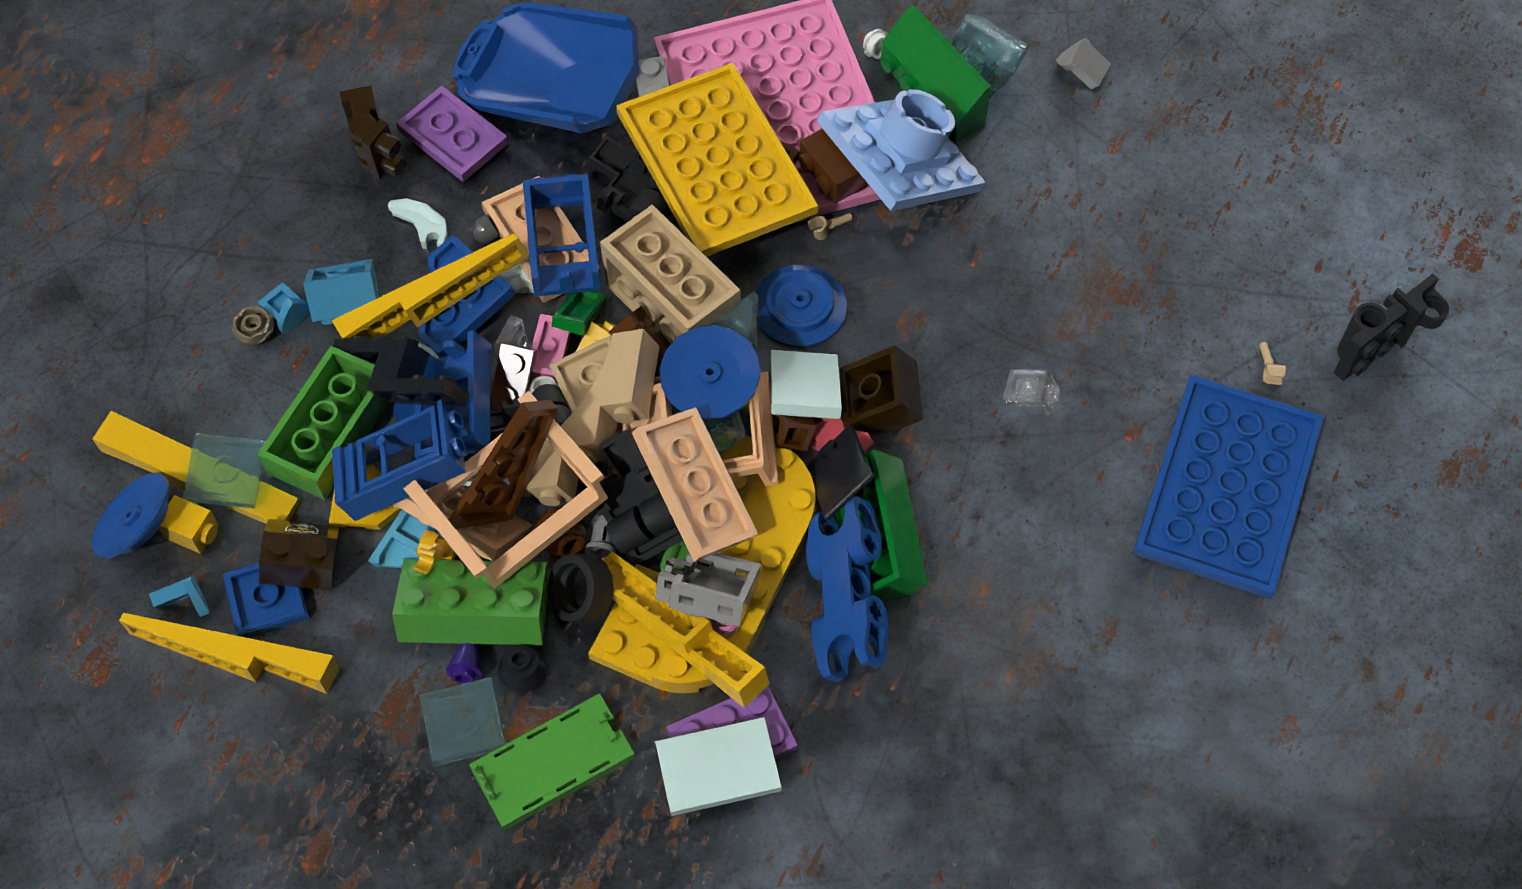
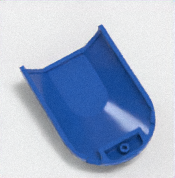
[453,3,639,133]

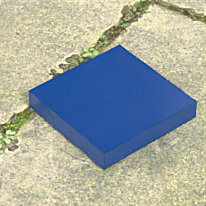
[222,563,310,638]

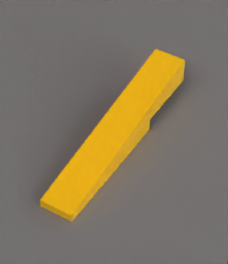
[332,233,529,339]
[92,411,300,524]
[603,552,770,708]
[119,613,340,694]

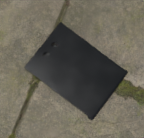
[806,424,874,520]

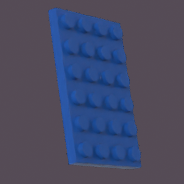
[1133,375,1324,599]

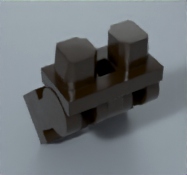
[340,85,407,178]

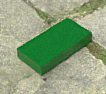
[551,291,607,336]

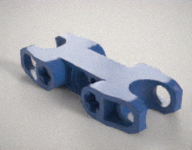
[806,496,889,682]

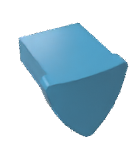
[257,282,310,334]
[149,577,210,617]

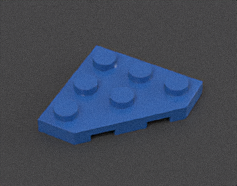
[418,235,516,358]

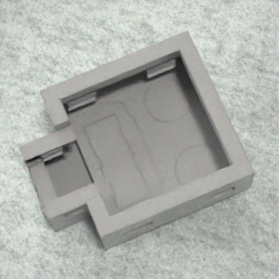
[655,552,761,626]

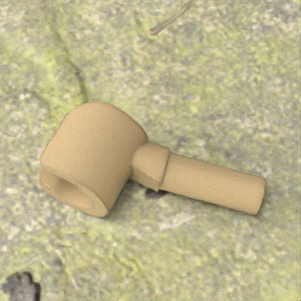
[808,213,853,240]
[1259,342,1286,385]

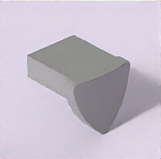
[1056,37,1111,89]

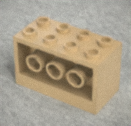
[600,205,742,344]

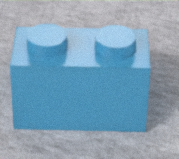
[303,258,379,325]

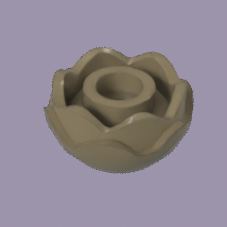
[232,306,274,345]

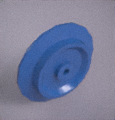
[752,265,847,348]
[660,325,760,420]
[91,473,169,559]

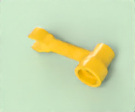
[413,529,457,575]

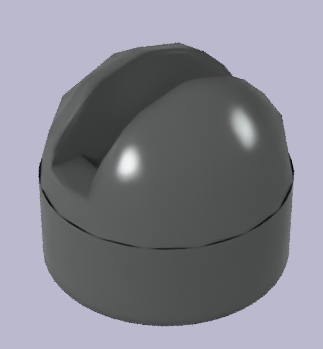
[471,215,499,243]

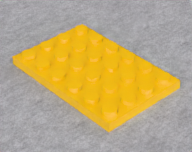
[616,63,818,257]

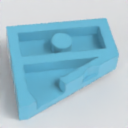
[368,510,444,568]

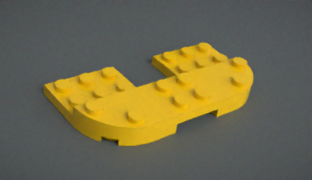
[588,422,815,693]

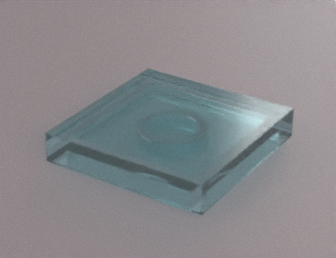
[183,433,266,509]
[419,677,506,766]

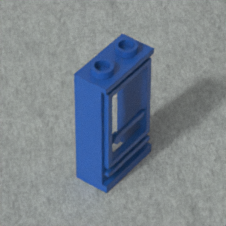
[523,174,601,297]
[415,330,492,462]
[332,399,467,521]

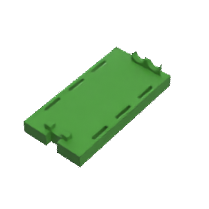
[469,693,635,831]

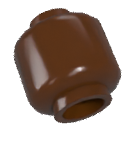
[535,507,587,559]

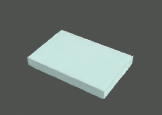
[770,350,842,419]
[655,717,782,816]

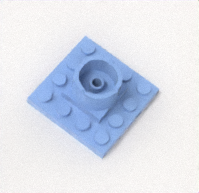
[817,89,986,211]

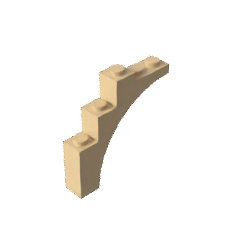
[522,329,659,506]

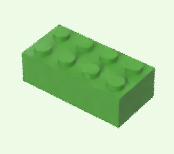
[257,346,388,500]
[392,559,549,645]

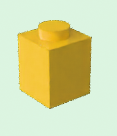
[158,495,219,554]

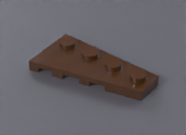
[448,400,558,529]

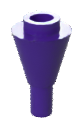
[446,643,482,685]

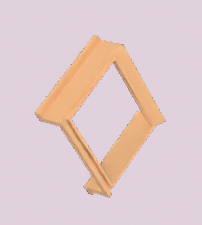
[654,371,779,486]
[403,391,608,589]

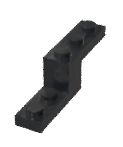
[333,336,469,406]

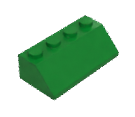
[880,5,991,143]
[832,450,928,601]

